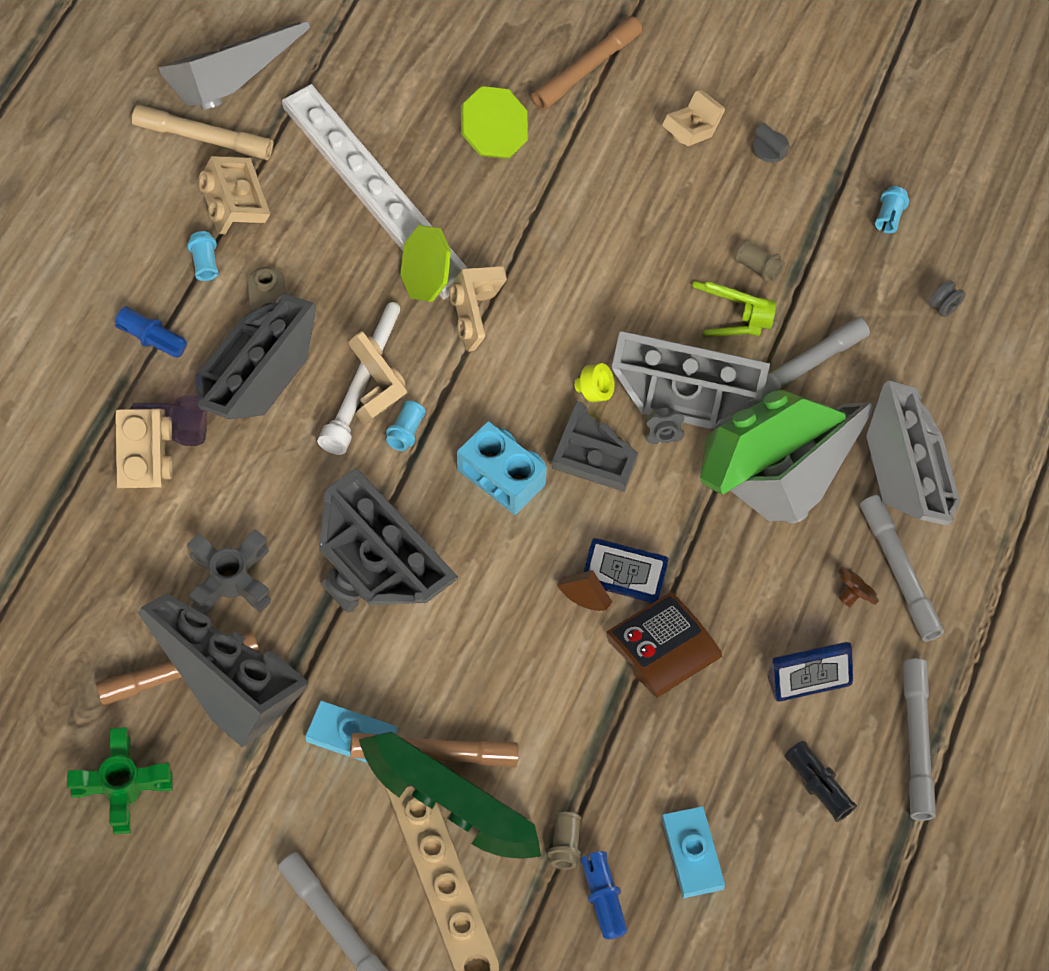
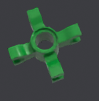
[67,727,173,835]

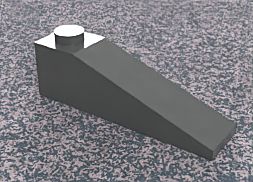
[138,593,309,747]

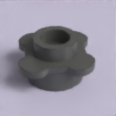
[646,408,684,444]

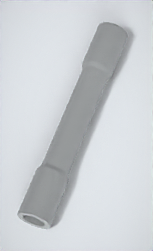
[762,317,870,401]
[860,495,945,642]
[903,658,936,821]
[278,852,388,971]

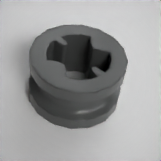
[929,280,966,317]

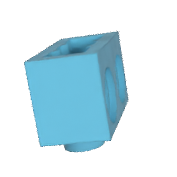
[457,421,547,515]

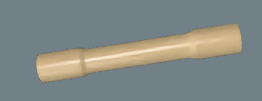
[132,104,273,160]

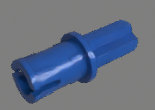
[115,306,187,357]
[580,851,627,939]

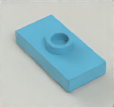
[305,701,398,763]
[662,806,725,898]

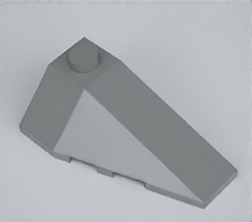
[158,21,310,110]
[730,402,874,524]

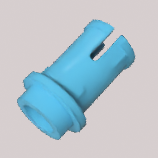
[875,186,909,234]
[187,231,219,281]
[386,401,426,451]

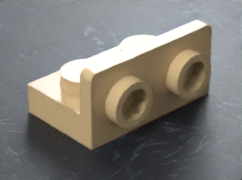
[199,156,270,234]
[116,409,173,488]

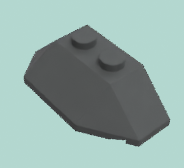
[196,293,316,419]
[319,468,458,606]

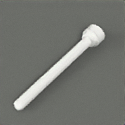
[317,302,400,455]

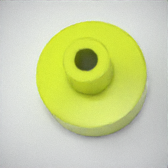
[574,363,615,403]

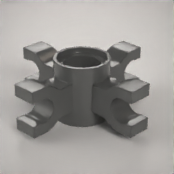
[187,529,271,615]

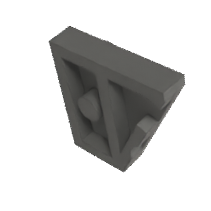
[552,401,638,492]

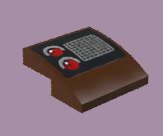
[606,592,722,698]

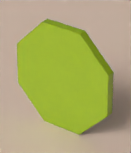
[461,86,528,159]
[400,225,451,302]

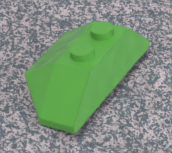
[700,389,846,495]

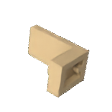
[449,266,507,352]
[348,331,408,425]

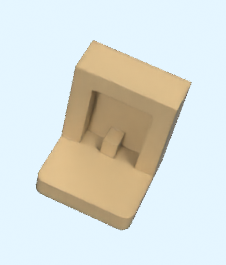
[662,90,725,146]

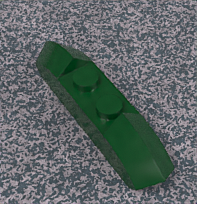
[359,731,541,859]

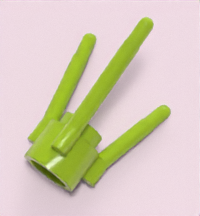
[692,281,776,337]

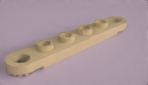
[385,786,499,971]

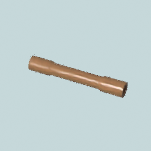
[532,16,643,111]
[96,631,260,706]
[350,733,519,767]

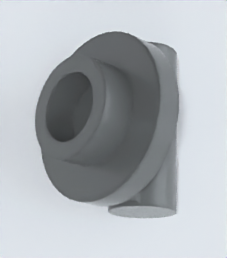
[753,123,790,163]
[321,568,361,613]

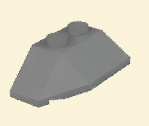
[611,331,770,430]
[866,381,960,526]

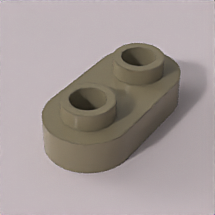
[247,267,286,313]

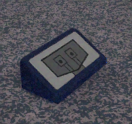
[584,538,669,603]
[768,642,853,702]

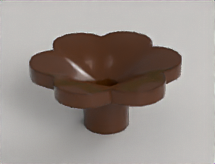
[838,567,879,607]

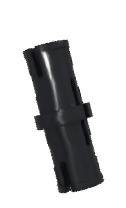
[784,740,857,822]

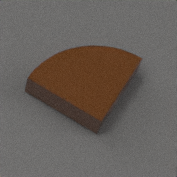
[557,570,612,611]

